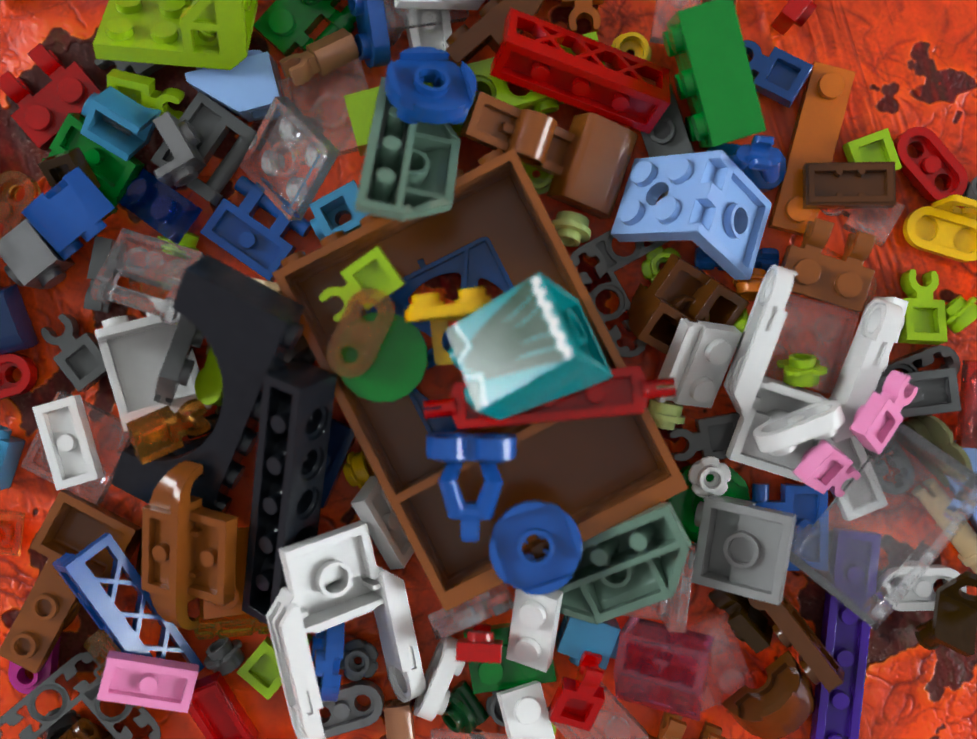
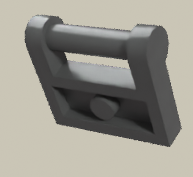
[150,91,265,207]

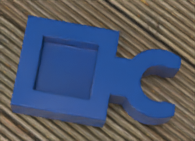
[744,40,813,108]

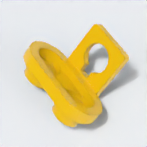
[903,194,977,262]
[404,287,493,366]

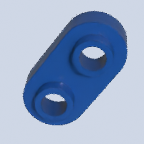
[348,0,391,68]

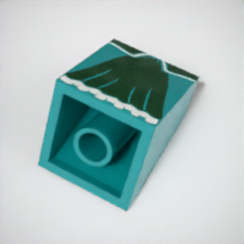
[445,272,613,420]

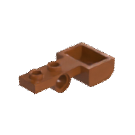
[460,91,638,219]
[0,489,142,674]

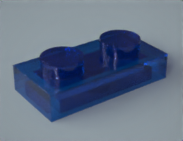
[119,168,202,245]

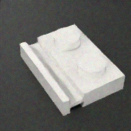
[656,318,742,408]

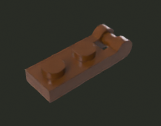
[748,594,845,692]

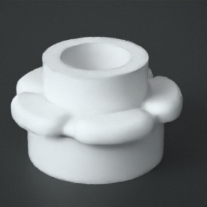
[688,456,731,498]

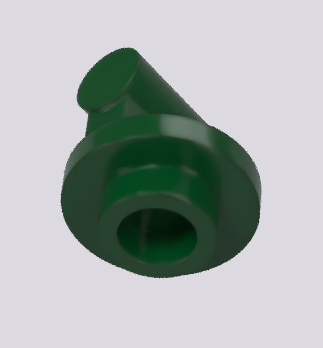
[441,680,489,734]

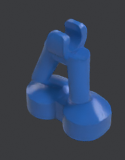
[705,135,786,193]
[426,432,517,542]

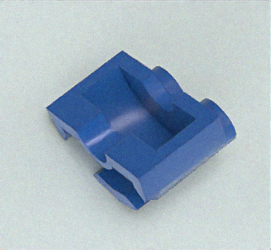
[21,167,115,261]

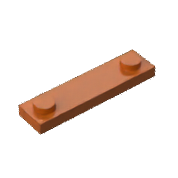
[768,61,856,236]

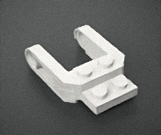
[724,264,903,483]
[266,520,426,739]

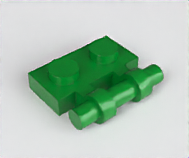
[254,0,356,57]

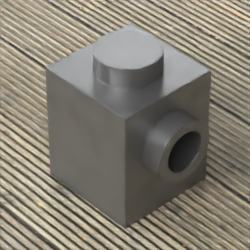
[0,219,75,289]

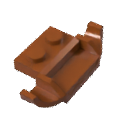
[141,460,238,631]

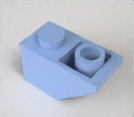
[184,50,289,123]

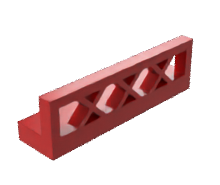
[490,7,671,134]

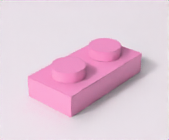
[97,650,199,713]

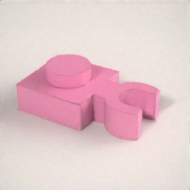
[849,370,918,455]
[793,440,861,497]

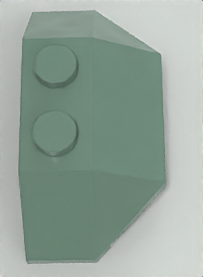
[354,77,461,221]
[558,502,691,625]

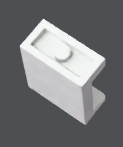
[94,304,212,433]

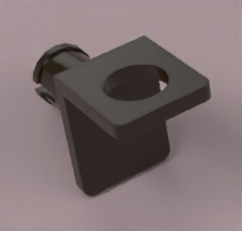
[915,571,977,657]

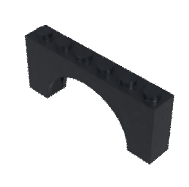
[111,255,305,513]

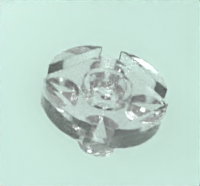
[427,583,514,640]

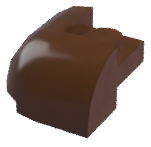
[629,253,749,355]

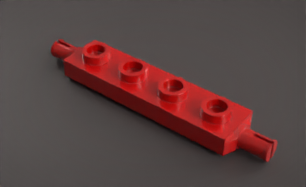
[423,366,676,431]

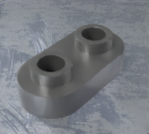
[321,680,384,738]

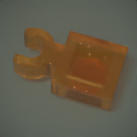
[126,399,211,465]

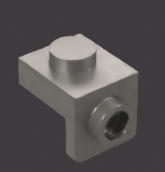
[153,111,207,187]

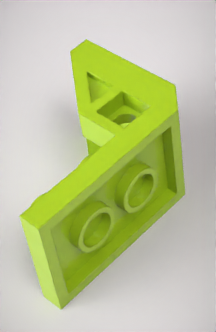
[93,0,258,70]

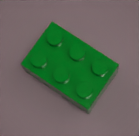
[662,0,766,148]

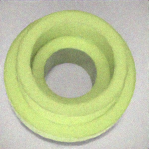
[552,211,591,247]
[648,399,686,430]

